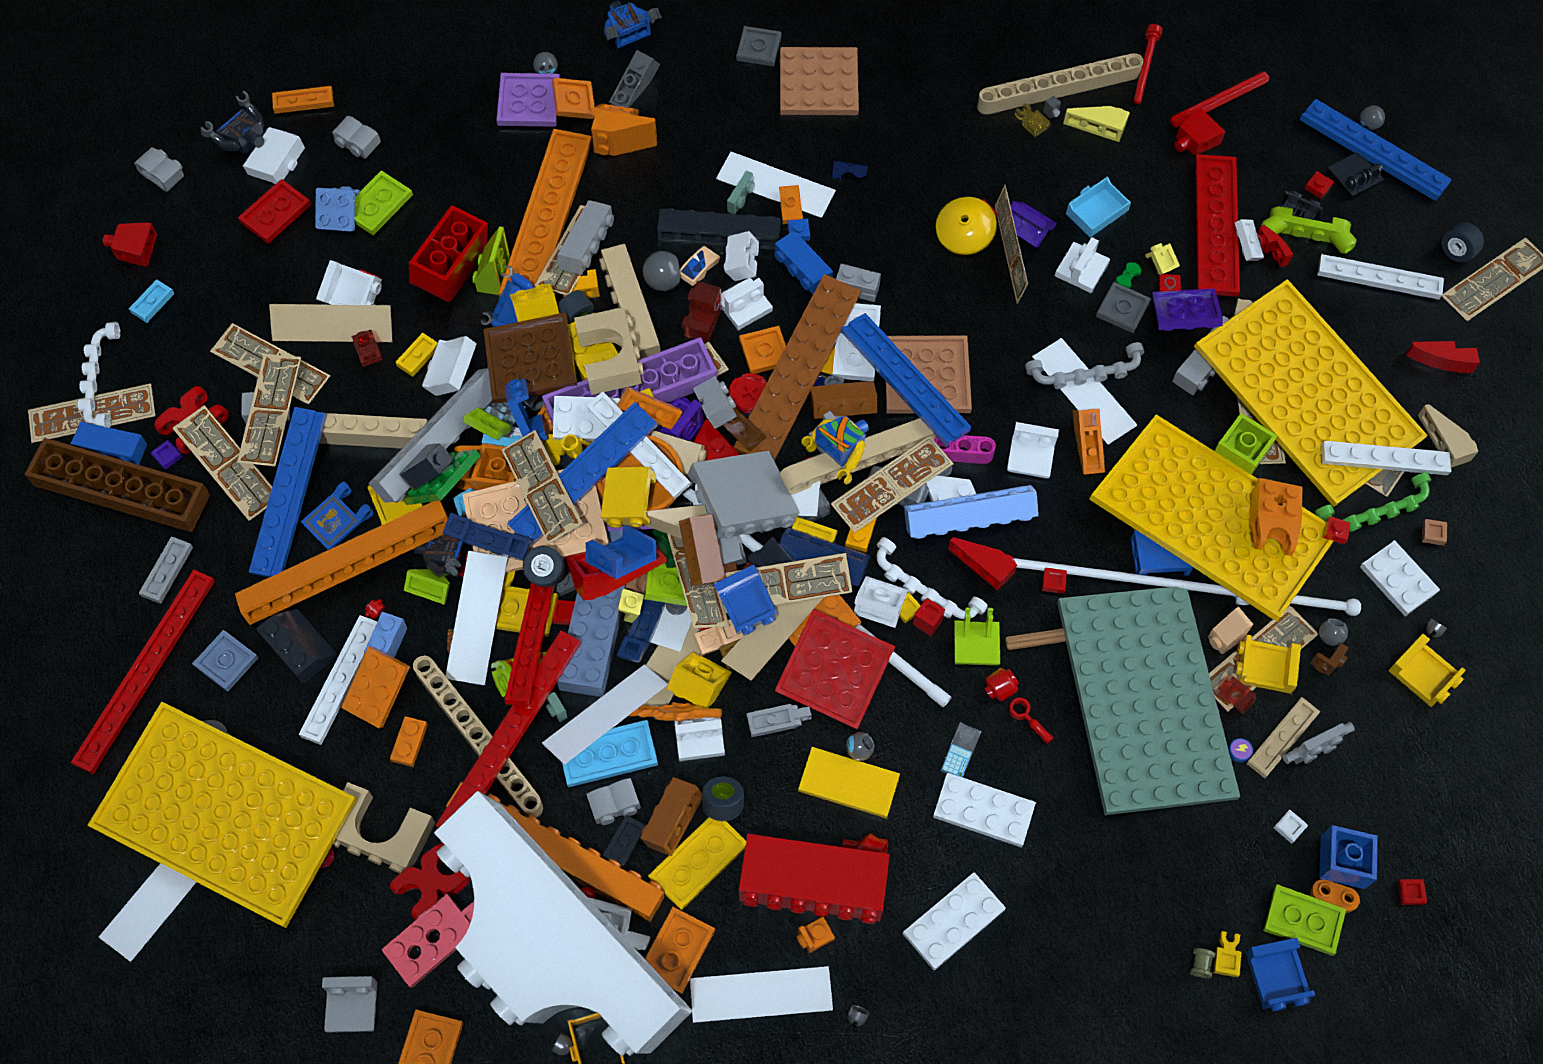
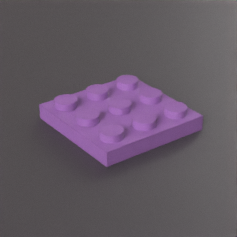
[497,73,560,126]

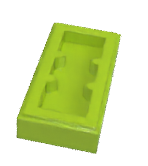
[463,407,511,440]

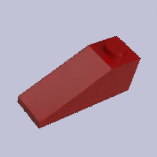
[948,537,1017,591]

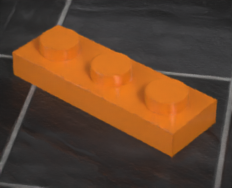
[272,86,334,113]
[617,387,682,430]

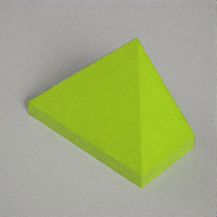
[404,569,450,604]

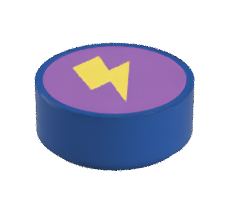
[1228,738,1253,763]

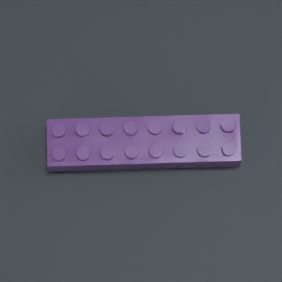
[542,337,717,426]

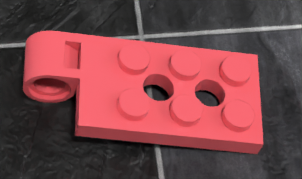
[382,894,474,988]

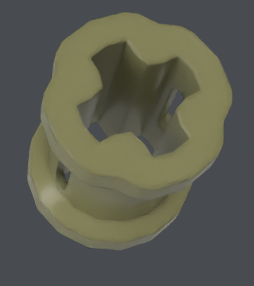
[1190,948,1215,978]

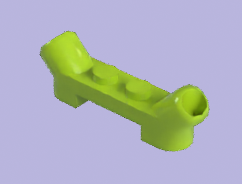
[1261,207,1356,253]

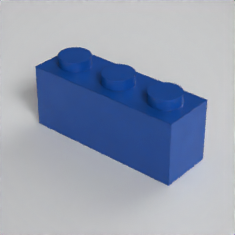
[775,231,833,294]
[71,422,147,465]

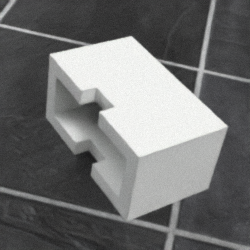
[724,231,759,281]

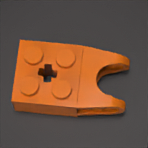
[453,444,517,491]
[1250,478,1302,556]

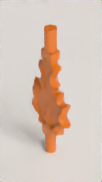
[628,702,722,722]

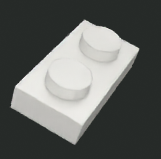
[1235,219,1264,261]

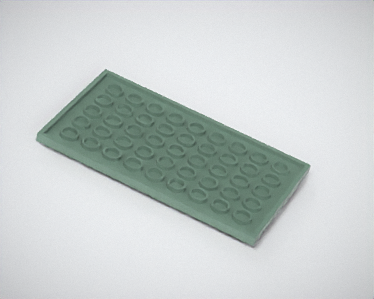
[1057,587,1240,815]

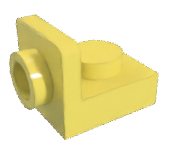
[1145,243,1180,275]
[617,589,644,623]

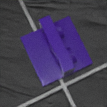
[1010,201,1057,247]
[654,398,704,441]

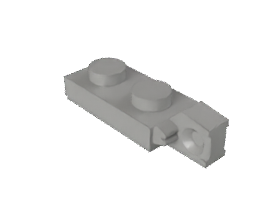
[747,704,811,737]

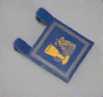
[301,482,374,550]

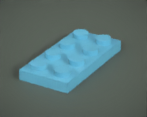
[563,720,658,787]

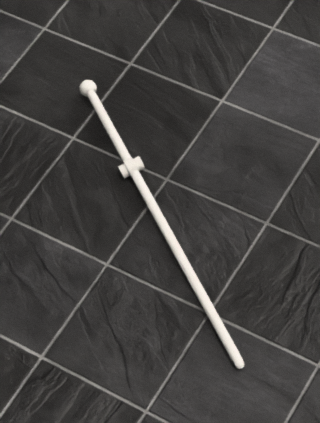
[1014,558,1361,616]

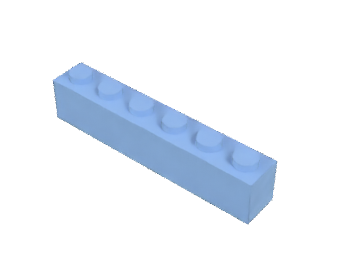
[904,485,1038,538]

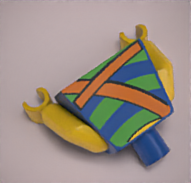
[802,416,869,484]

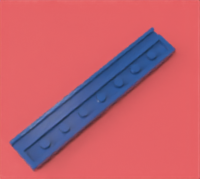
[1300,99,1452,201]
[841,313,971,446]
[507,402,658,548]
[249,407,327,578]

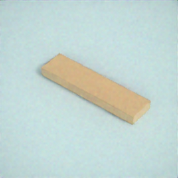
[1246,697,1320,778]

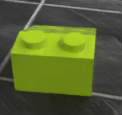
[473,227,510,295]

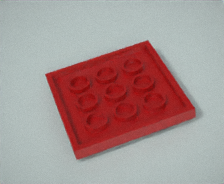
[775,609,895,729]

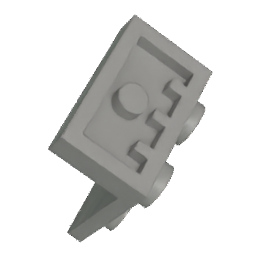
[322,976,377,1032]

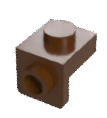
[1310,643,1348,675]

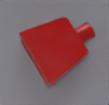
[1175,107,1225,155]
[103,223,157,267]

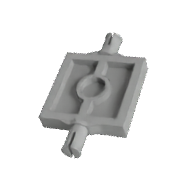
[1283,722,1354,764]

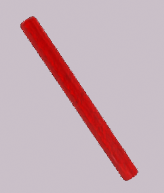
[1170,71,1269,127]

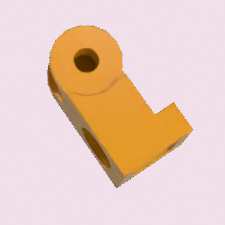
[562,270,600,298]

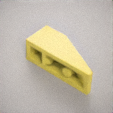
[1063,106,1130,142]

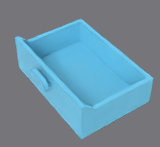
[1066,177,1131,237]

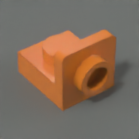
[796,917,835,953]

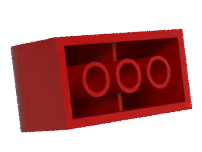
[409,205,488,302]

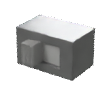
[1043,96,1061,119]

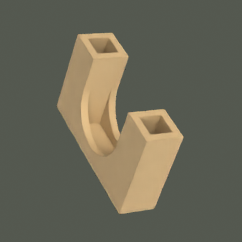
[574,307,644,395]
[332,782,435,873]

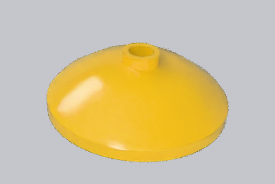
[936,197,997,255]

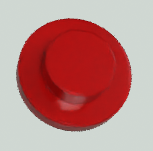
[365,599,385,620]

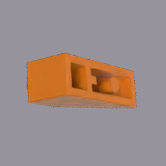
[1073,408,1105,474]

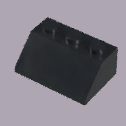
[256,609,338,684]

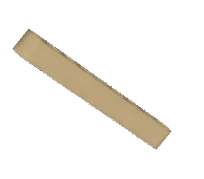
[977,53,1143,114]
[779,418,936,494]
[413,656,543,818]

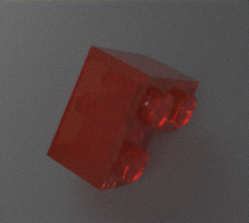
[682,281,722,343]

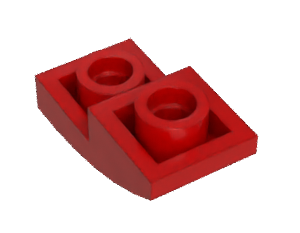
[1257,225,1293,267]

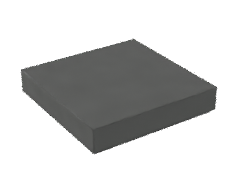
[737,26,782,66]
[1096,282,1151,333]

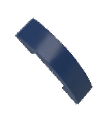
[442,513,532,561]
[617,591,665,663]

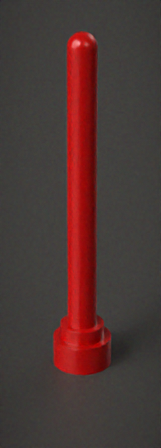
[1134,24,1162,104]

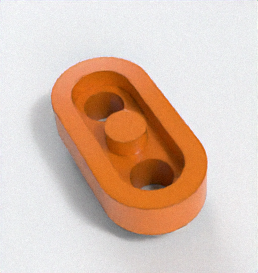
[1310,879,1360,913]

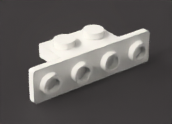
[587,897,650,950]

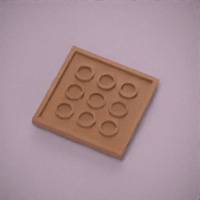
[780,47,859,115]
[885,336,972,413]

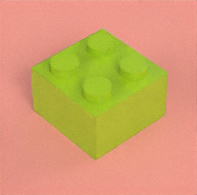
[1215,413,1278,475]

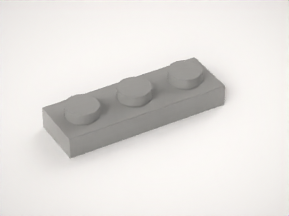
[139,537,193,604]

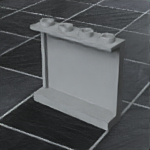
[687,451,800,539]

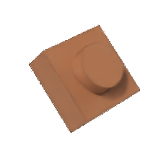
[1422,519,1447,545]
[625,574,646,594]

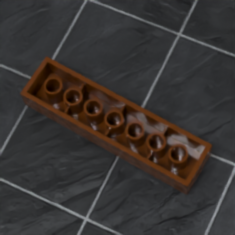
[25,438,210,532]

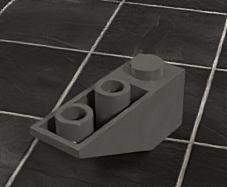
[609,50,660,108]

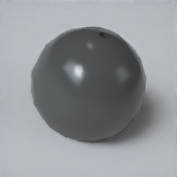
[643,251,680,292]

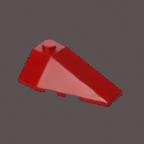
[566,548,667,600]

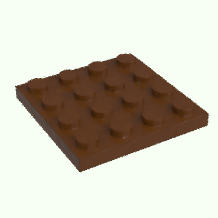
[484,312,577,404]

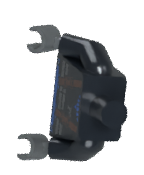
[201,91,265,153]
[414,513,469,577]

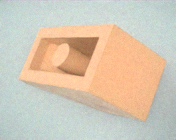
[1208,607,1253,654]

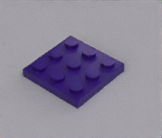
[1152,288,1223,331]

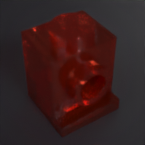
[351,329,383,366]
[1219,677,1257,715]

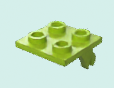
[954,607,1000,665]

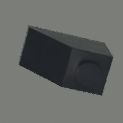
[399,443,453,490]

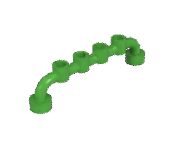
[1315,472,1431,532]

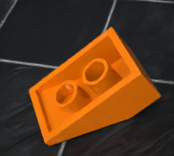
[591,110,657,156]

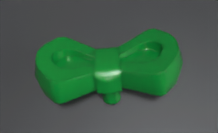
[1116,262,1141,289]

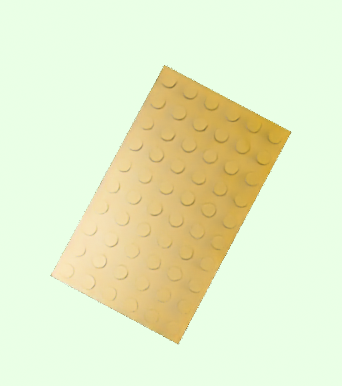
[1194,279,1428,507]
[1090,415,1333,622]
[88,702,357,928]

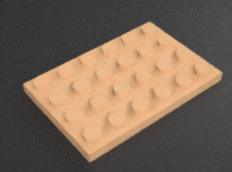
[462,469,609,573]

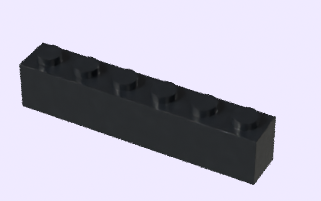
[657,208,781,249]

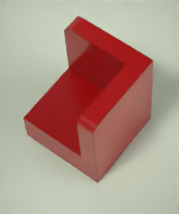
[913,598,946,636]

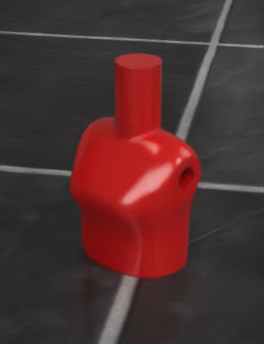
[842,833,888,854]

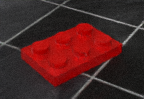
[238,179,311,244]

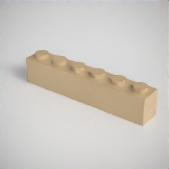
[599,244,660,361]
[319,413,428,448]

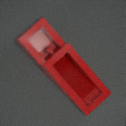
[1406,341,1480,373]

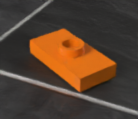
[779,185,803,224]

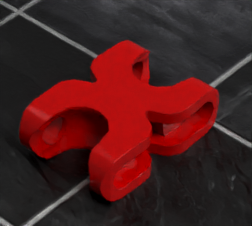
[155,386,228,454]
[390,843,471,921]

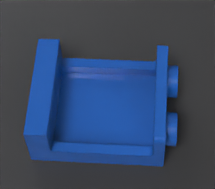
[505,378,547,441]
[585,525,656,579]
[1131,530,1194,576]
[714,565,779,636]
[1246,938,1315,1011]

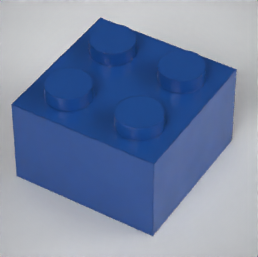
[1319,825,1377,889]

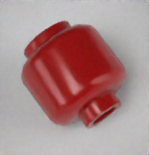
[984,668,1019,701]

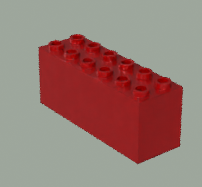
[739,834,890,924]

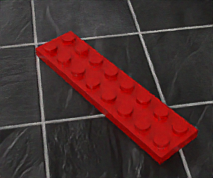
[1195,154,1240,297]

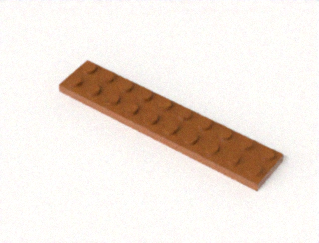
[734,274,861,462]

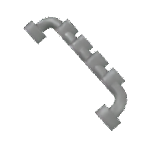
[1025,343,1144,389]

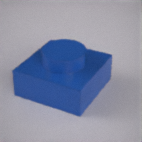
[788,219,810,241]

